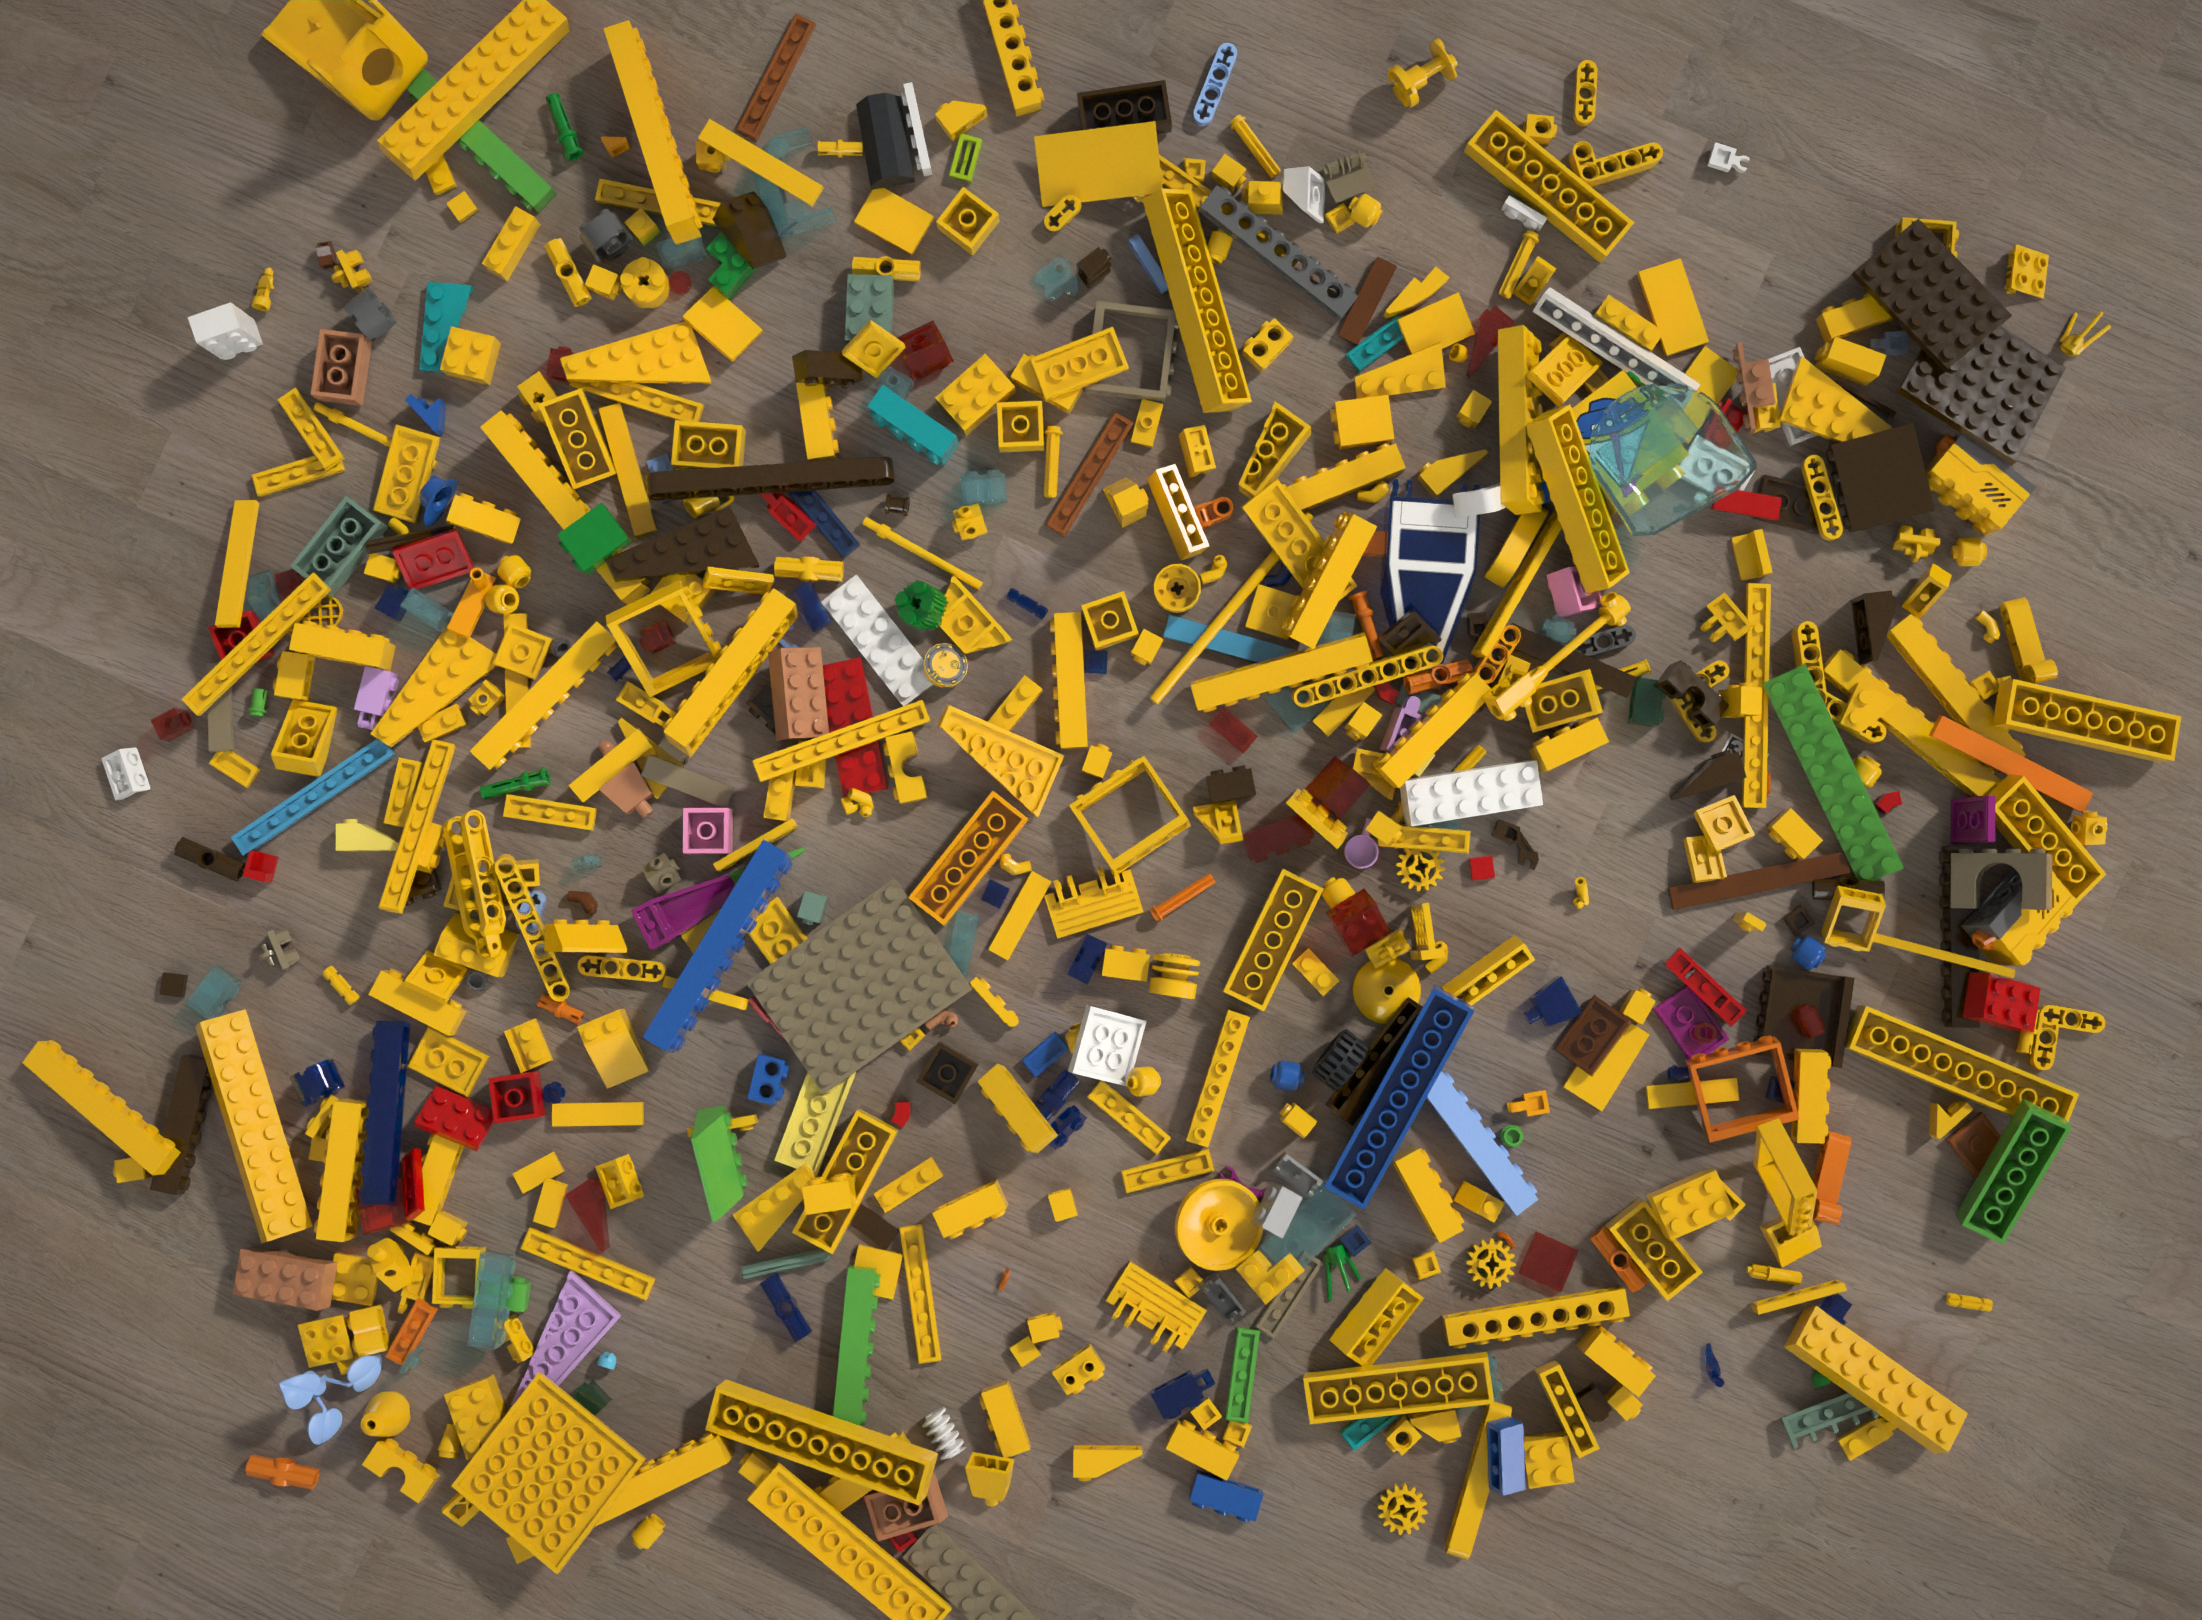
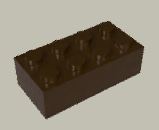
[1077,80,1172,134]

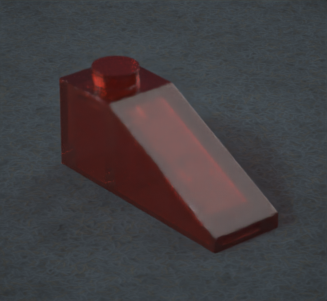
[1466,305,1516,378]
[565,1178,610,1253]

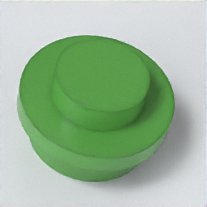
[1500,1124,1523,1148]

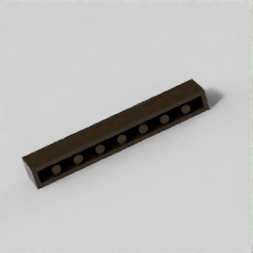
[1939,846,1980,1028]

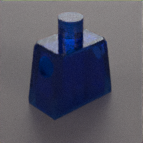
[1523,976,1583,1026]

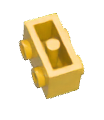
[1052,1343,1105,1396]

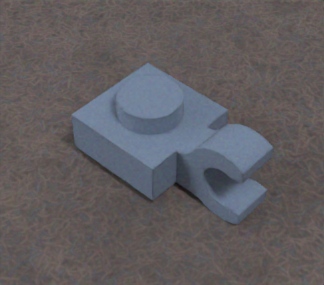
[1865,331,1909,356]

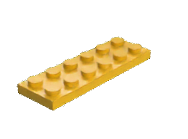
[1241,479,1357,600]

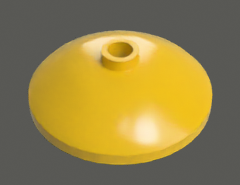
[1353,958,1421,1024]

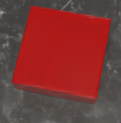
[1469,855,1495,881]

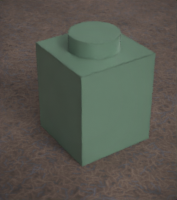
[797,891,829,926]

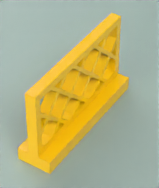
[1409,903,1445,960]

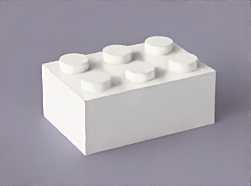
[188,302,263,360]

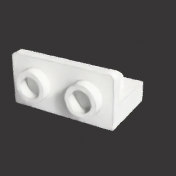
[101,748,150,800]

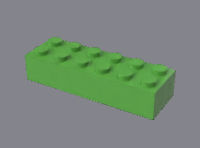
[1956,1099,2072,1245]

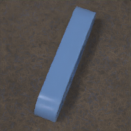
[1127,234,1168,294]

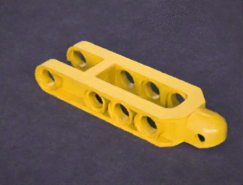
[443,810,506,959]

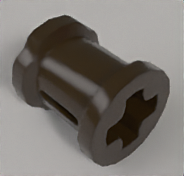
[885,494,910,516]

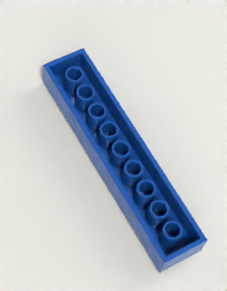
[643,839,793,1053]
[1324,985,1475,1210]

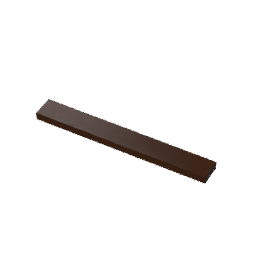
[1668,851,1850,910]

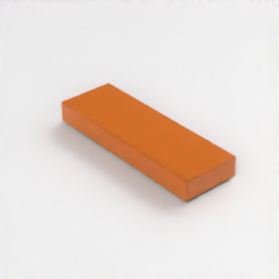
[385,1298,438,1368]

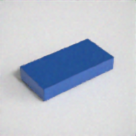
[1021,1031,1069,1078]

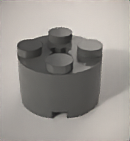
[579,209,633,263]
[343,287,397,342]

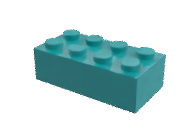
[867,385,959,466]

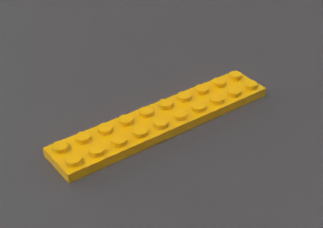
[747,1462,952,1620]

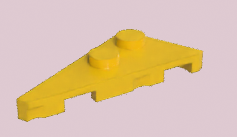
[618,718,684,799]

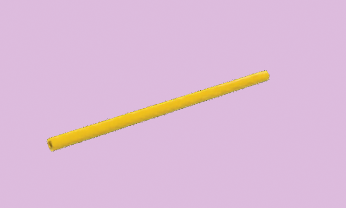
[1149,511,1314,705]

